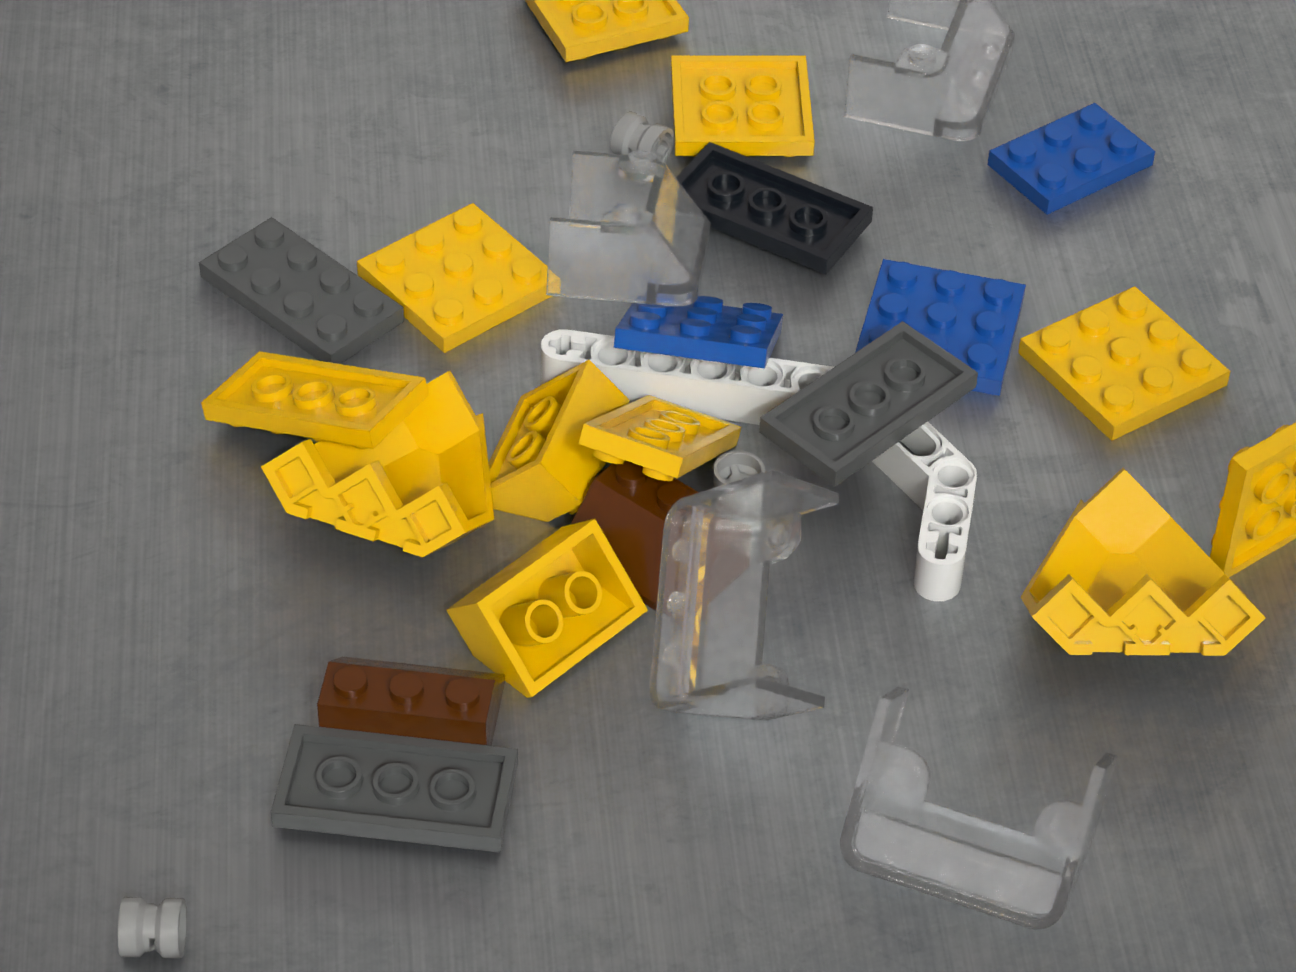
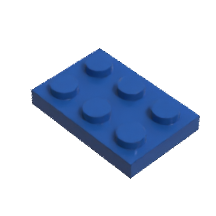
[987,103,1155,215]

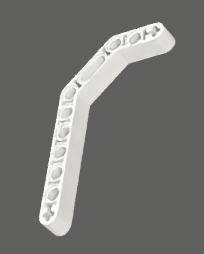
[541,329,977,601]

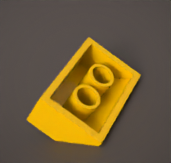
[488,360,630,522]
[446,519,648,698]

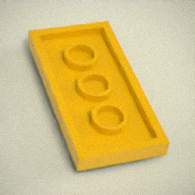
[201,351,429,449]
[578,395,742,481]

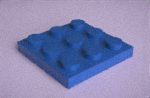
[855,259,1026,396]
[613,289,783,369]

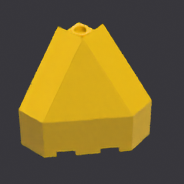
[261,371,494,558]
[1021,467,1266,656]

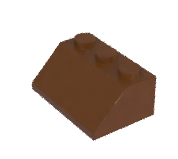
[571,460,752,628]
[317,656,505,746]

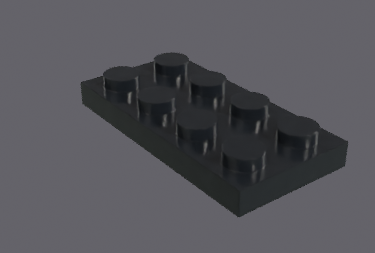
[661,142,873,275]

